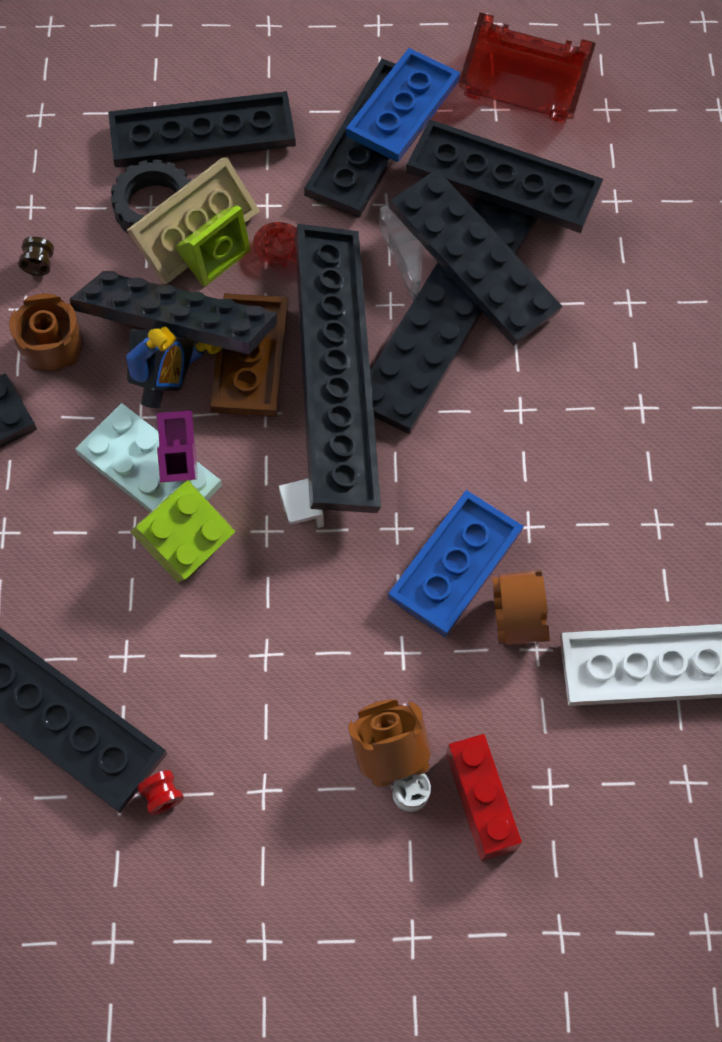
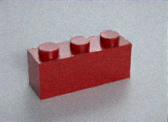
[445,734,522,862]

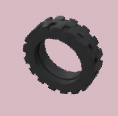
[111,160,191,233]

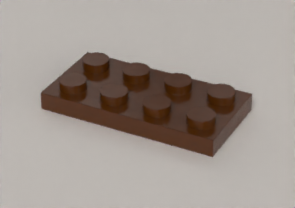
[210,293,288,417]

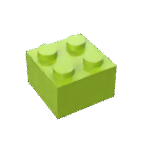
[129,480,236,583]

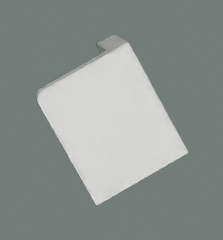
[279,479,324,528]

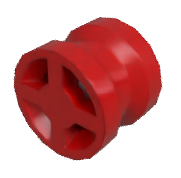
[137,770,184,816]

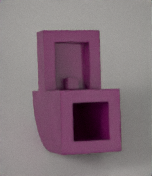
[156,410,198,483]

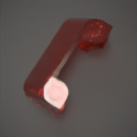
[459,12,596,123]

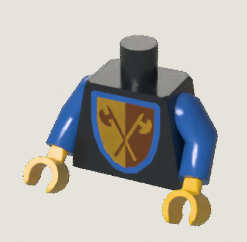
[126,327,222,408]

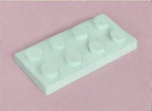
[75,403,222,512]

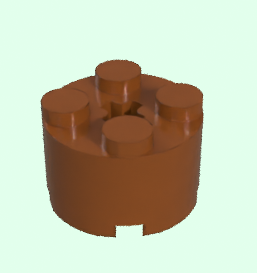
[9,293,83,371]
[492,570,550,646]
[348,699,431,787]

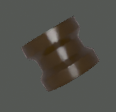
[18,236,54,276]

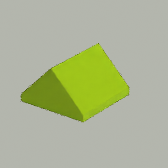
[175,205,251,287]

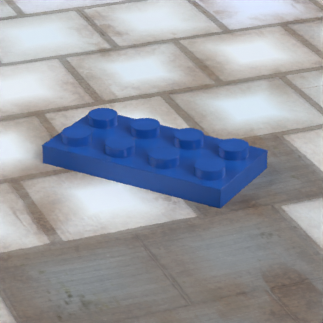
[346,48,460,162]
[388,490,524,637]

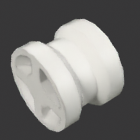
[392,773,431,812]

